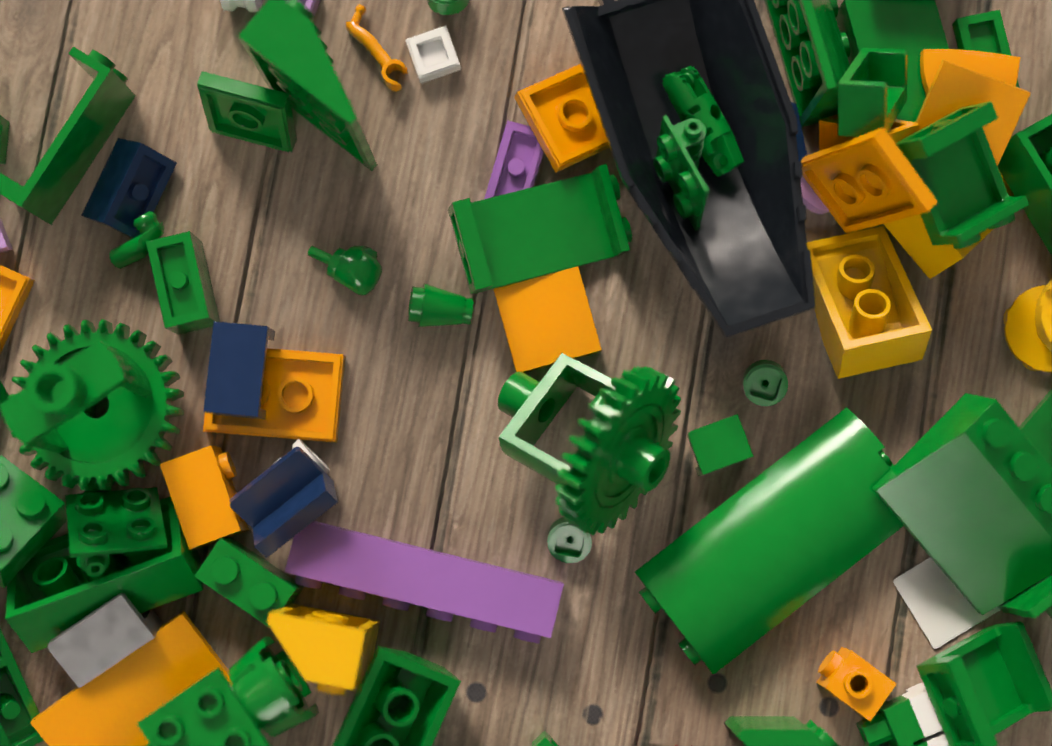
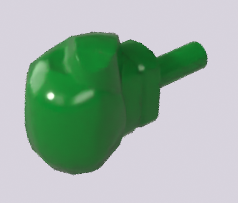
[308,246,382,295]

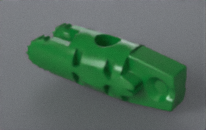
[662,66,744,177]

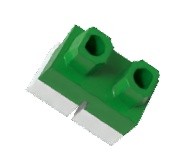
[856,682,949,746]

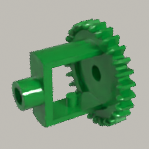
[0,319,184,491]
[498,353,681,535]

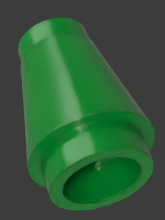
[408,283,474,327]

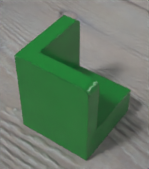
[687,414,753,476]

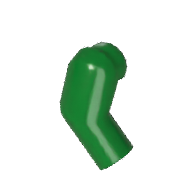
[109,211,164,269]

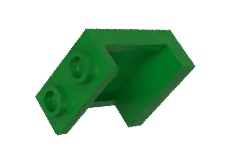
[895,101,1029,249]
[916,621,1052,746]

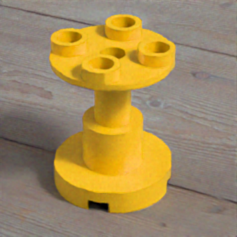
[1003,280,1052,373]

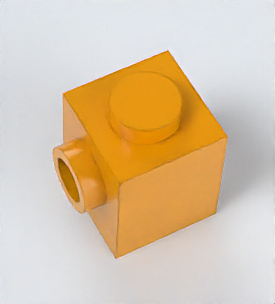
[816,647,897,721]

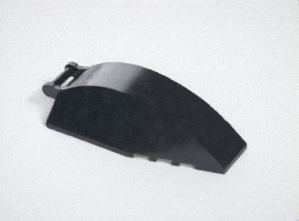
[562,0,816,338]

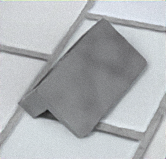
[47,593,162,688]

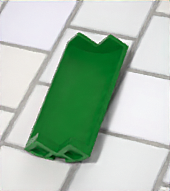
[635,407,903,675]

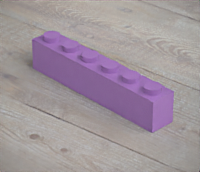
[285,521,564,643]

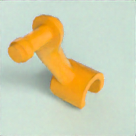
[346,4,408,91]

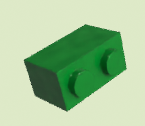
[194,537,304,628]

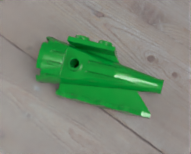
[137,636,318,746]

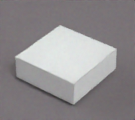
[405,26,461,83]

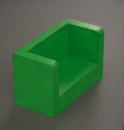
[838,48,908,137]
[146,231,220,335]

